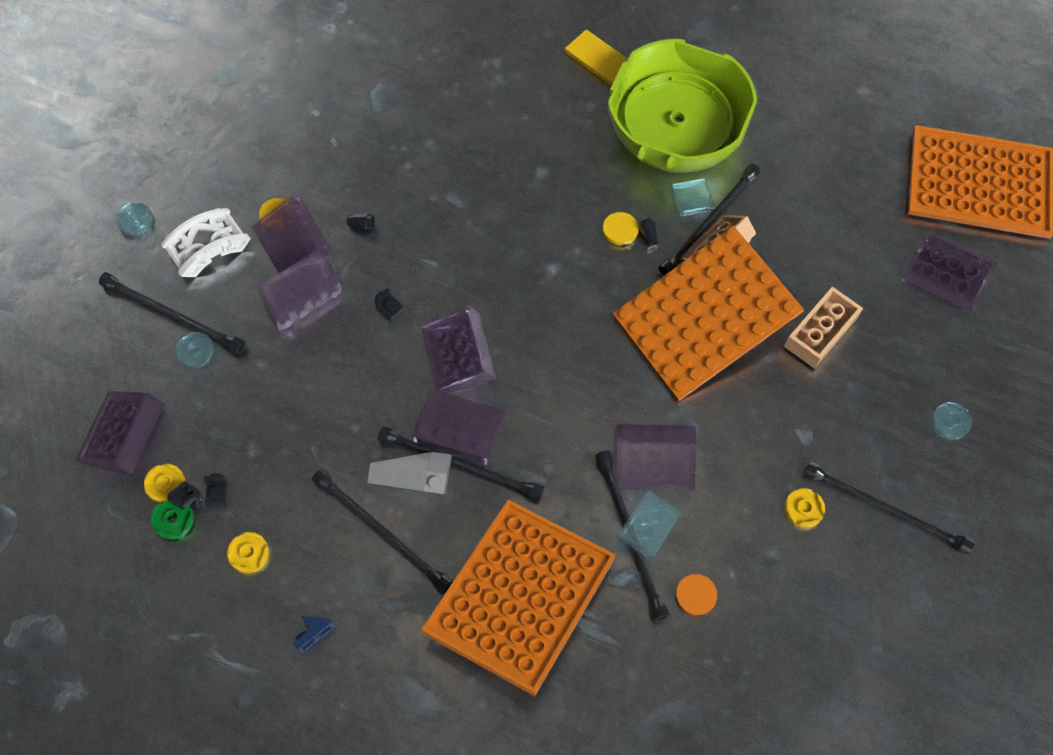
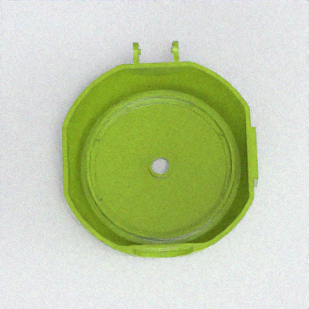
[608,39,757,173]

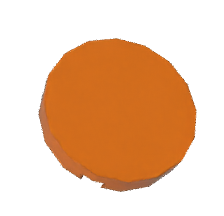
[676,574,717,616]

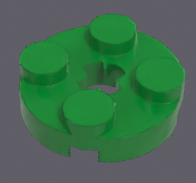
[151,500,194,540]

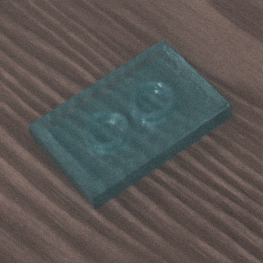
[617,489,682,560]

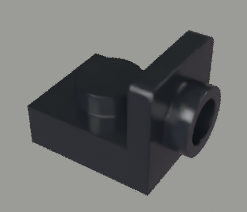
[374,288,405,321]
[204,473,228,506]
[167,481,200,510]

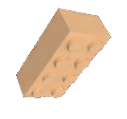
[784,287,863,369]

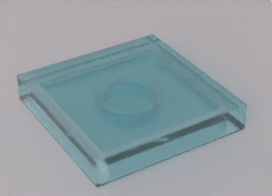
[671,178,716,217]

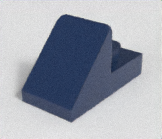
[293,616,335,654]

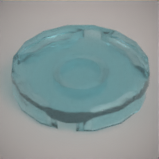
[116,203,154,236]
[175,332,214,368]
[932,402,972,440]

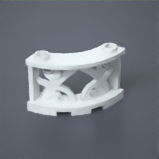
[161,208,251,277]

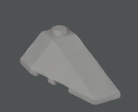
[367,452,452,494]

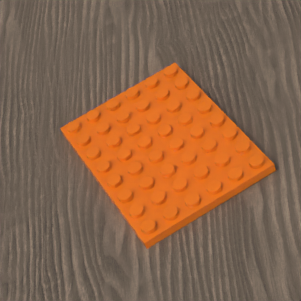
[908,125,1053,239]
[613,226,804,401]
[421,499,616,696]

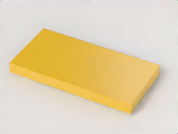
[564,29,628,86]

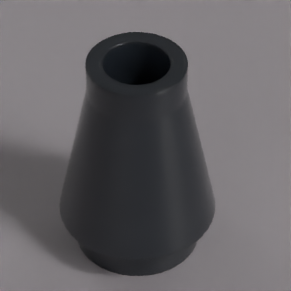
[347,213,375,231]
[639,218,659,246]

